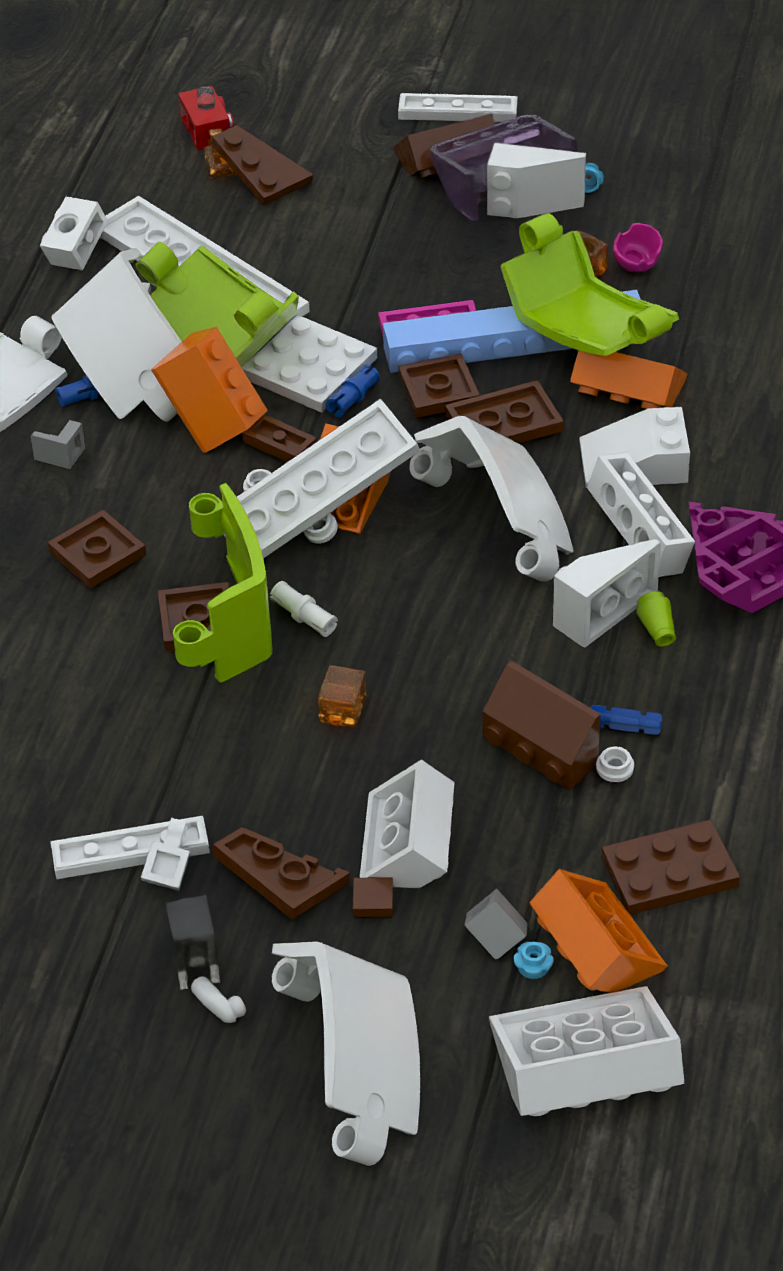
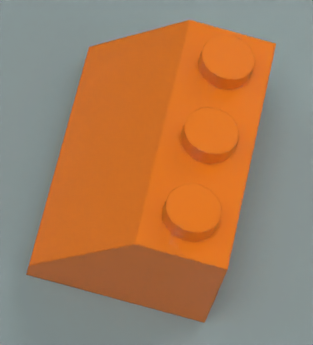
[151,327,268,453]
[570,350,688,409]
[529,869,668,993]

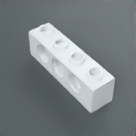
[587,453,695,577]

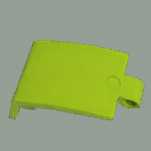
[501,213,679,356]
[135,241,299,367]
[173,483,273,683]

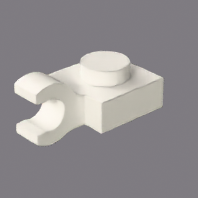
[141,818,190,891]

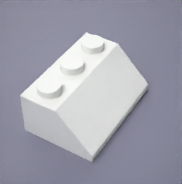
[360,760,454,888]

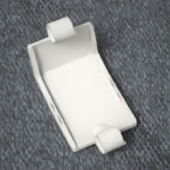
[52,248,182,422]
[0,316,68,432]
[409,416,574,582]
[272,942,420,1166]

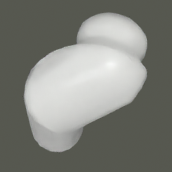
[191,976,246,1023]

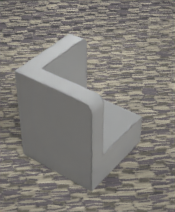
[31,420,85,469]
[465,889,528,959]

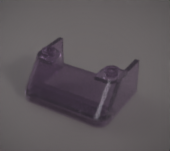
[430,115,578,221]

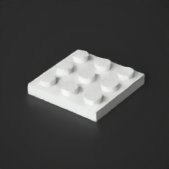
[242,315,377,413]

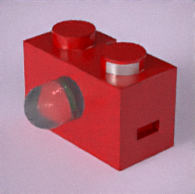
[178,86,234,150]

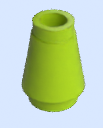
[636,591,676,647]

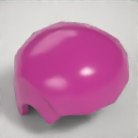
[612,223,663,273]

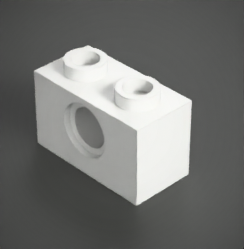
[40,197,108,270]

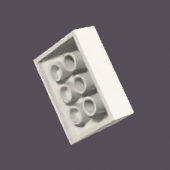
[489,986,684,1116]

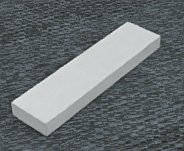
[398,93,517,122]
[51,816,210,879]

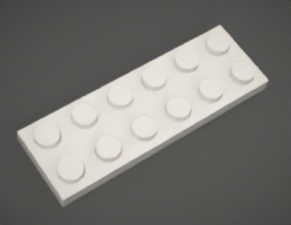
[223,399,420,558]

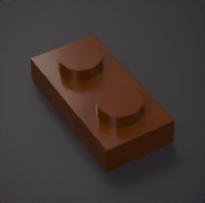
[242,414,317,462]

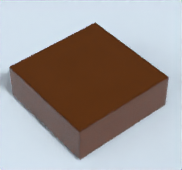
[353,877,393,917]

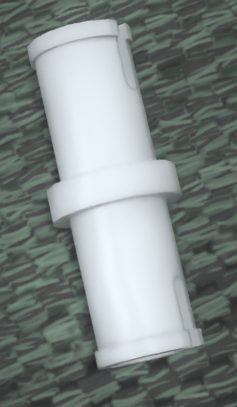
[270,581,338,637]

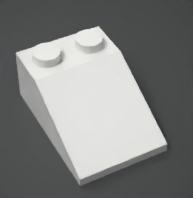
[487,143,586,218]
[579,407,690,488]
[553,539,661,648]

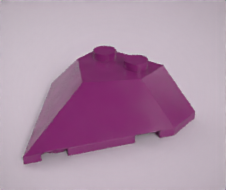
[689,502,783,613]

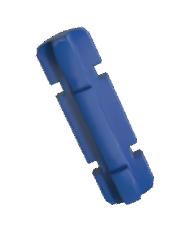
[591,705,662,735]

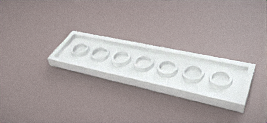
[100,196,309,334]

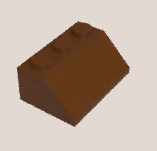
[393,114,501,178]
[483,660,601,791]

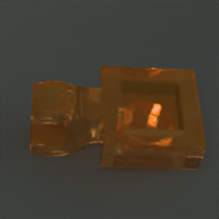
[204,129,237,177]

